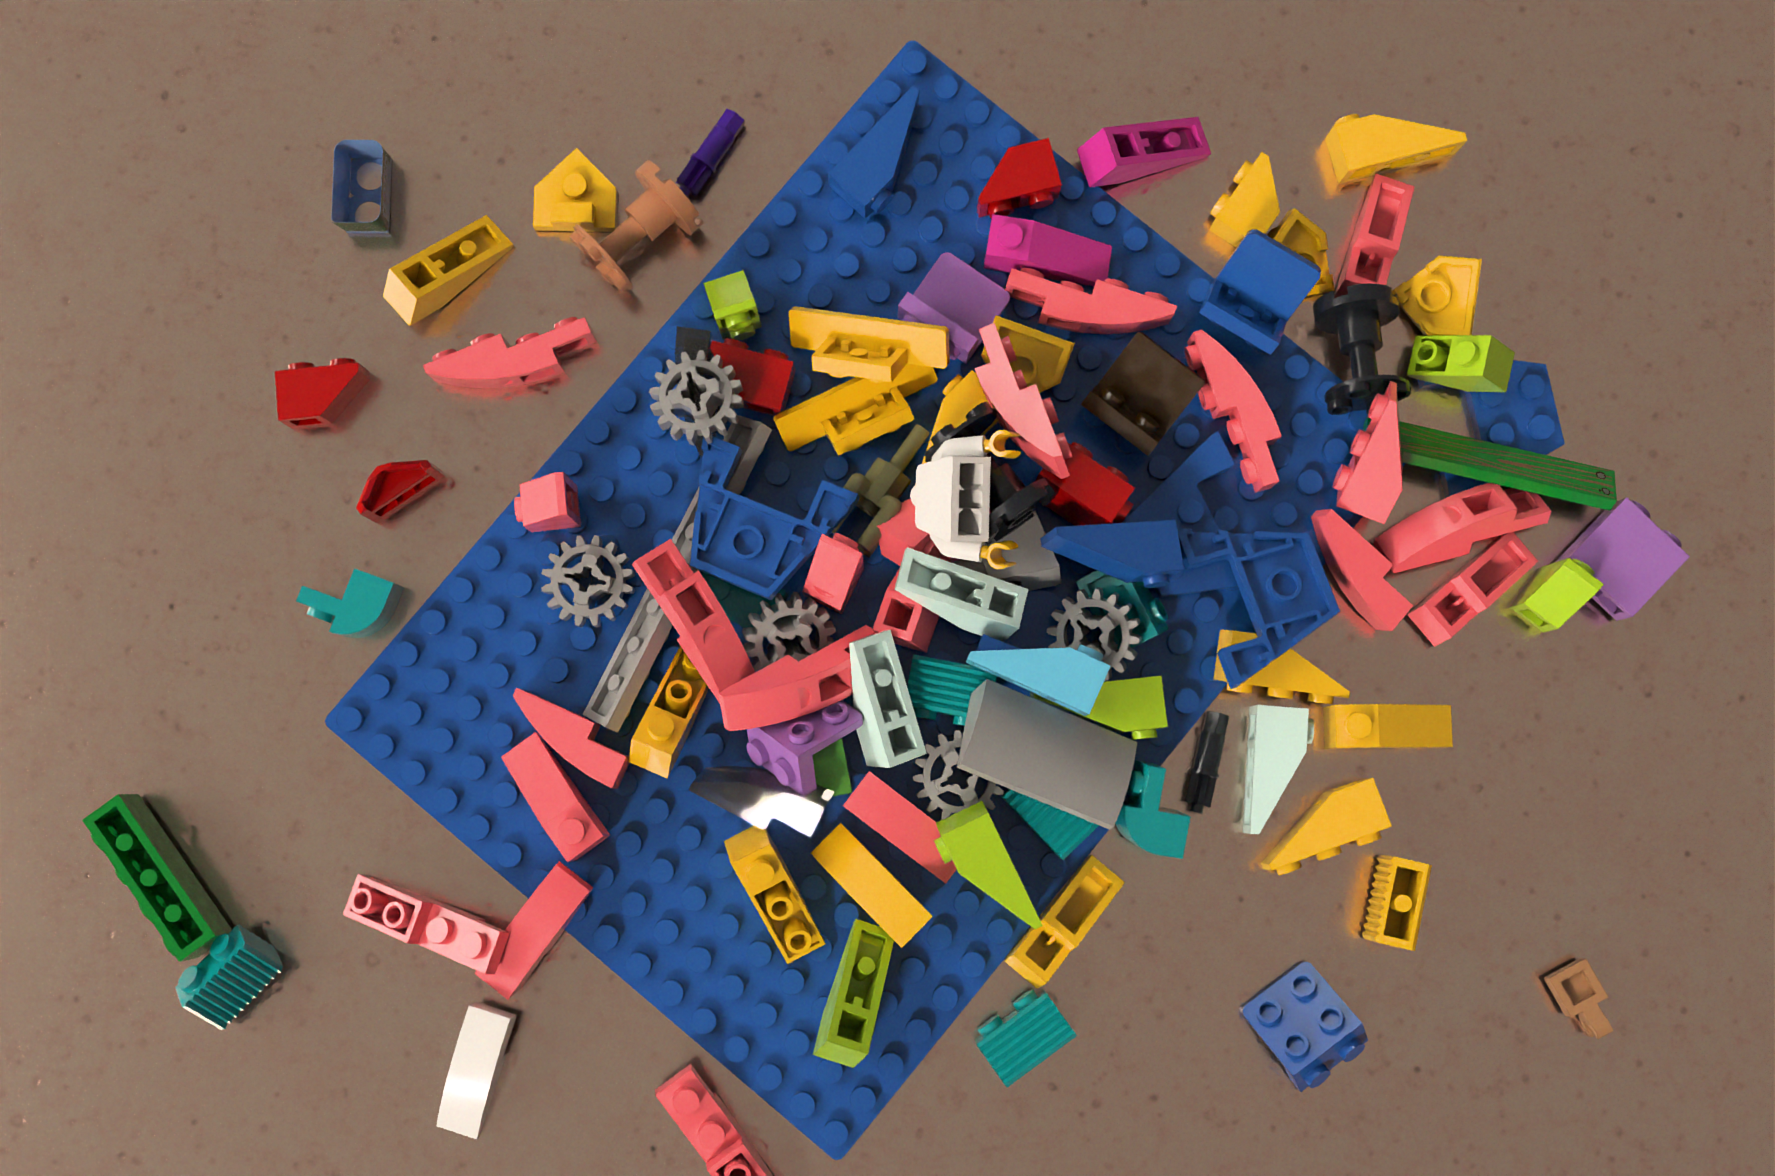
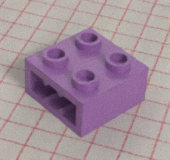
[1555,497,1690,621]

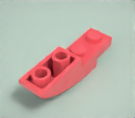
[1005,268,1177,334]
[423,317,597,388]
[975,323,1072,479]
[1184,330,1282,493]
[1374,483,1552,573]
[632,539,755,703]
[718,625,876,731]
[343,874,510,975]
[655,1064,773,1176]

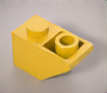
[1209,152,1280,248]

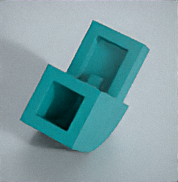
[296,568,405,638]
[1115,760,1191,859]

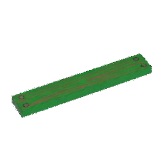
[1363,416,1617,511]

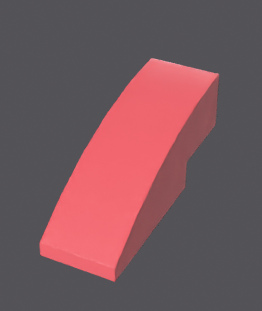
[1334,174,1415,298]
[1311,509,1413,631]
[1407,532,1538,647]
[513,688,629,789]
[843,771,957,884]
[474,861,593,1000]

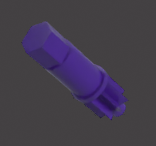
[676,109,745,197]

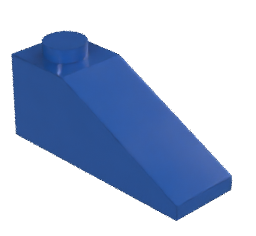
[828,85,920,219]
[1040,520,1184,588]

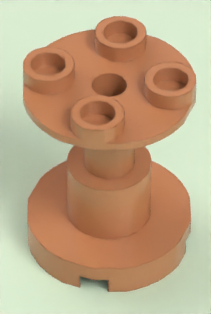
[569,160,704,293]

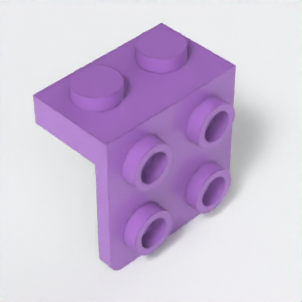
[898,252,1010,364]
[747,700,863,797]

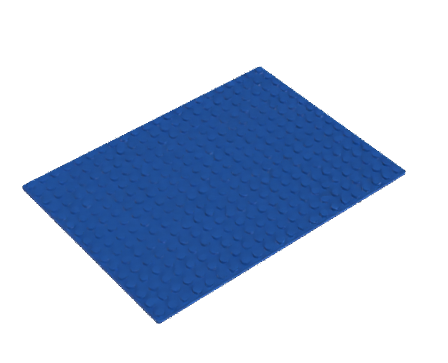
[325,41,1406,1160]

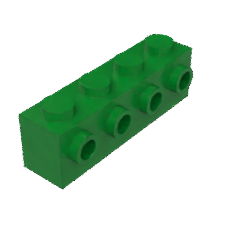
[82,794,232,962]

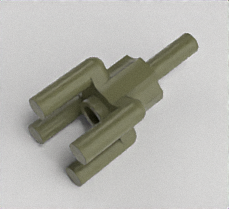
[832,424,930,558]

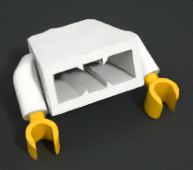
[910,430,1021,569]

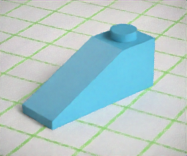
[966,645,1110,716]

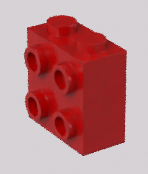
[1035,442,1135,526]

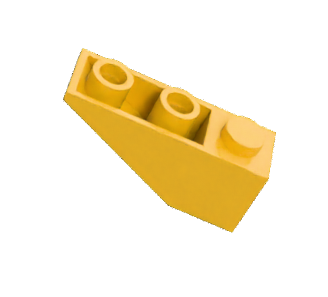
[1213,630,1350,704]
[628,646,709,778]
[1261,778,1392,875]
[724,821,826,964]

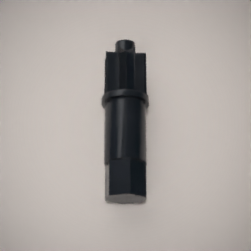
[1185,711,1229,814]

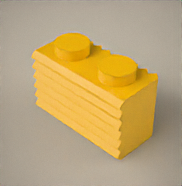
[1361,855,1432,951]

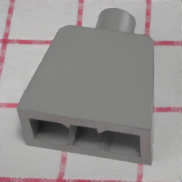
[954,511,1061,591]

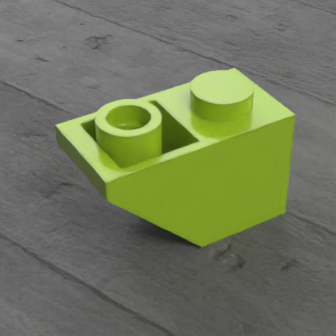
[703,270,762,341]
[1407,335,1515,392]
[1510,558,1604,633]

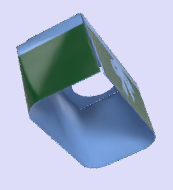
[331,140,392,233]

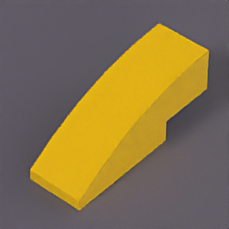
[811,823,933,948]
[1004,855,1125,989]

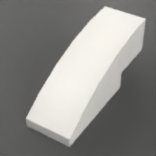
[436,1002,517,1139]

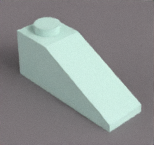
[894,547,1028,642]
[849,630,927,768]
[1243,705,1314,834]

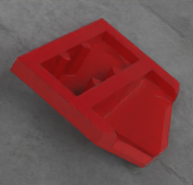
[356,460,445,523]

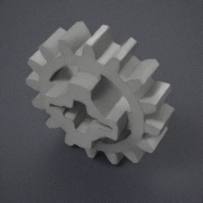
[649,350,744,445]
[541,535,635,628]
[1047,587,1142,681]
[742,592,836,671]
[913,730,1004,820]

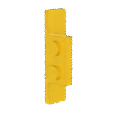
[789,306,950,383]
[773,364,938,456]

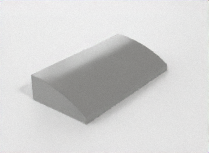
[957,679,1137,830]

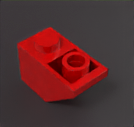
[977,138,1062,219]
[710,338,796,416]
[275,358,370,428]

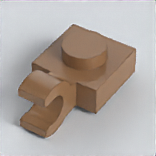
[1544,958,1613,1039]

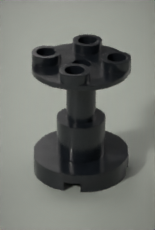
[1313,284,1411,415]
[924,402,1058,545]

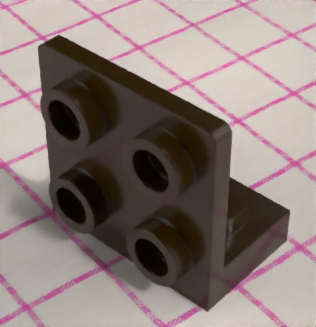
[1081,332,1205,456]

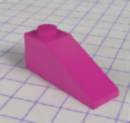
[1077,117,1211,187]
[983,214,1112,286]

